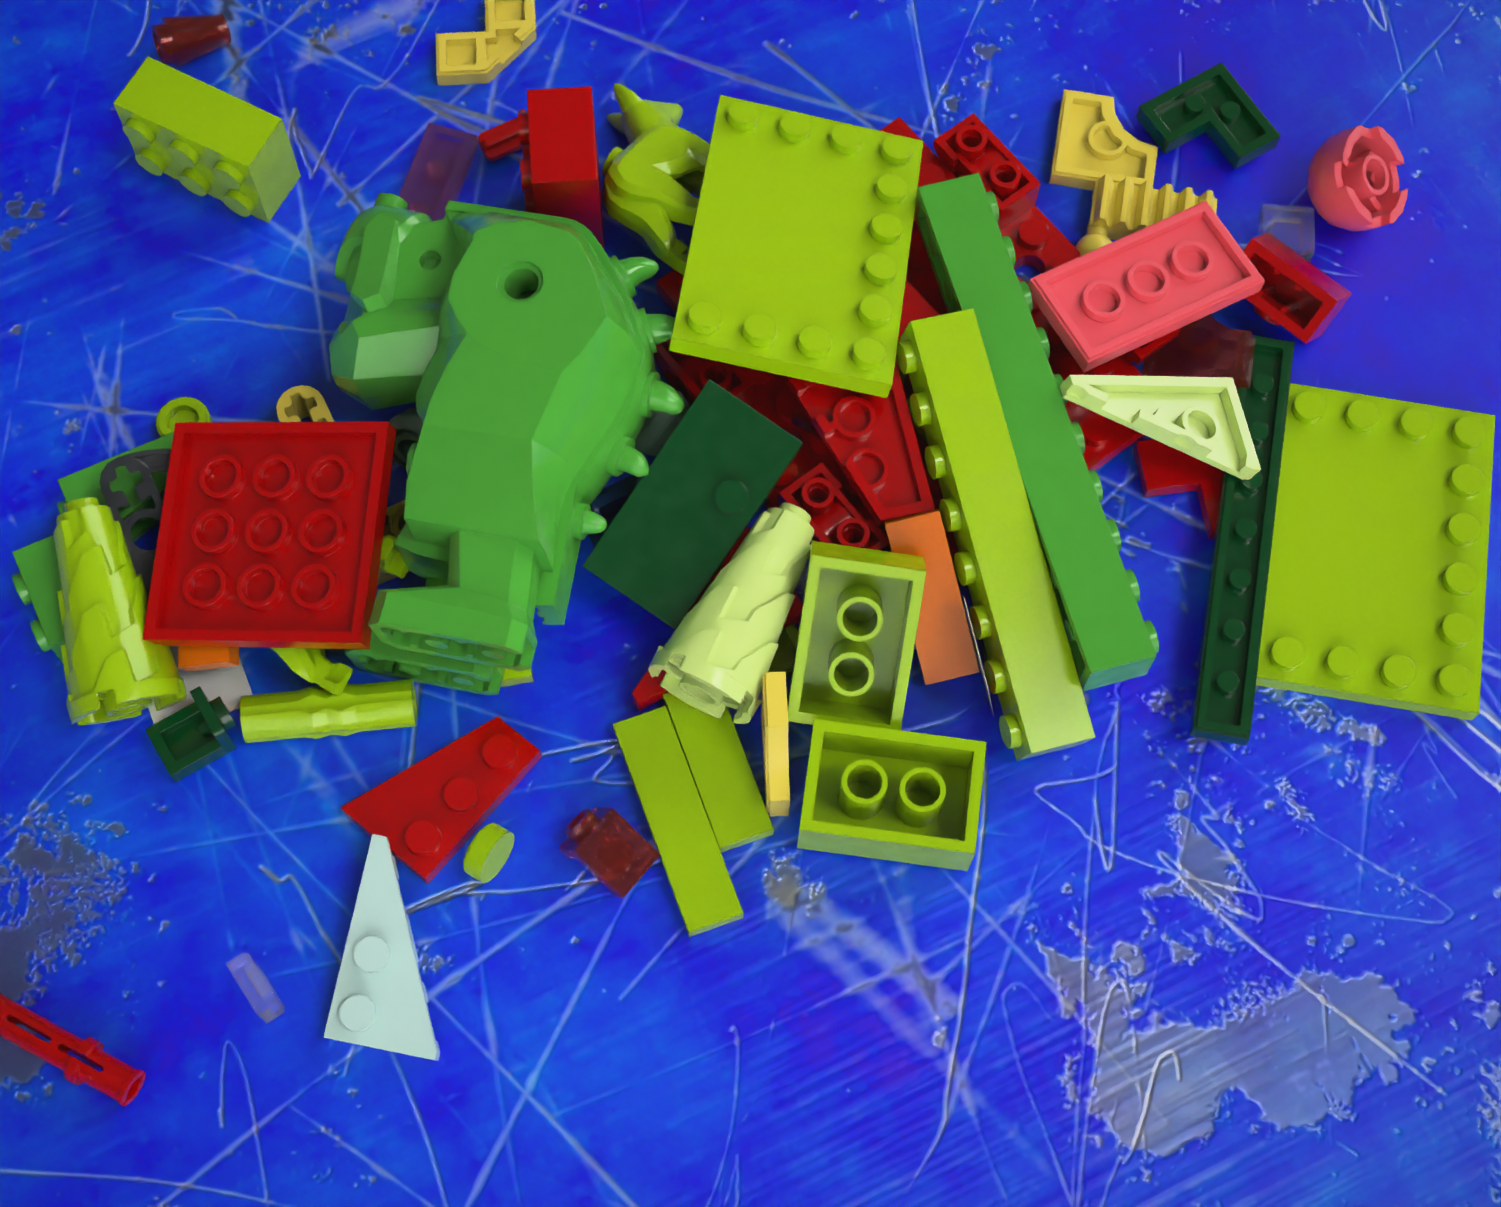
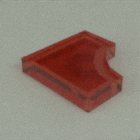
[1142,314,1255,388]

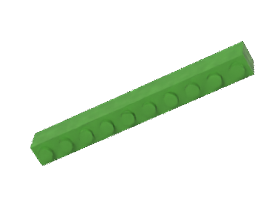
[914,173,1159,692]

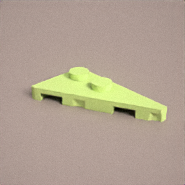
[1060,375,1261,480]

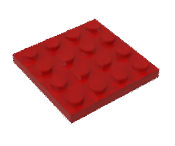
[142,421,396,649]

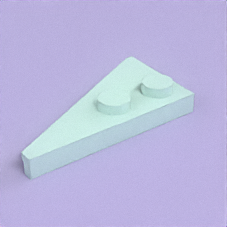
[324,834,440,1061]

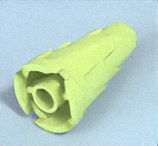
[648,503,814,724]

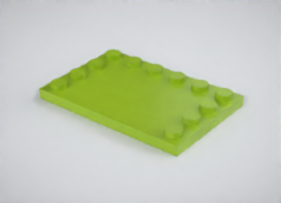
[669,95,923,398]
[1256,383,1495,721]

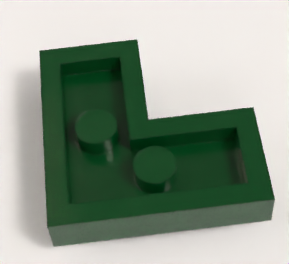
[1136,62,1281,169]

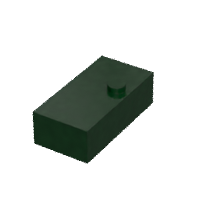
[582,379,803,630]

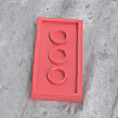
[1028,201,1265,372]

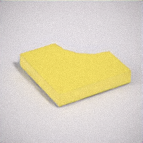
[1049,89,1158,190]
[761,671,790,817]

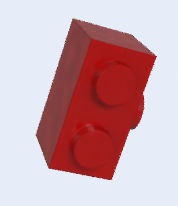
[1243,232,1352,344]

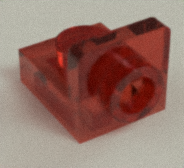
[559,807,660,898]

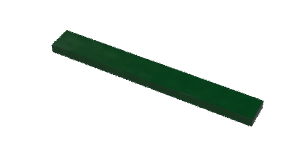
[1189,333,1295,746]

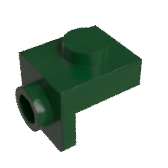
[145,686,237,782]

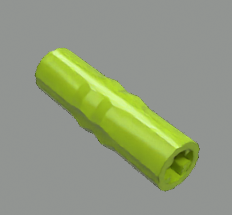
[240,679,418,743]

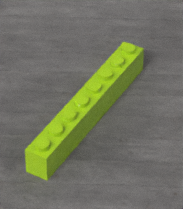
[896,308,1096,761]

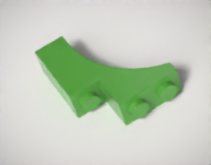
[11,432,174,663]

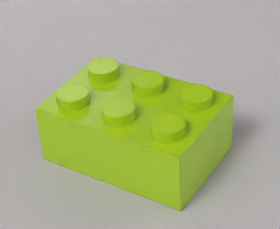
[113,57,301,223]
[787,541,927,730]
[797,719,987,871]

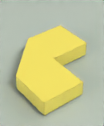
[436,0,537,86]

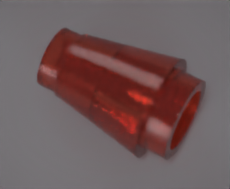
[151,13,231,67]

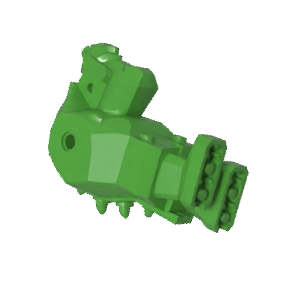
[329,193,684,696]

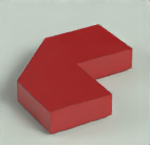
[1133,439,1222,540]

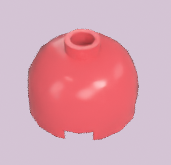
[1307,125,1408,232]

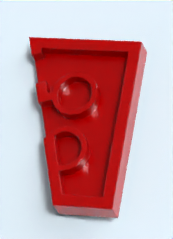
[786,359,935,527]
[340,716,542,884]

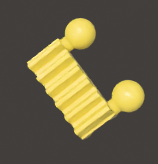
[1075,174,1218,256]

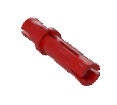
[0,993,146,1107]

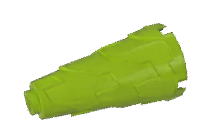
[53,497,187,725]

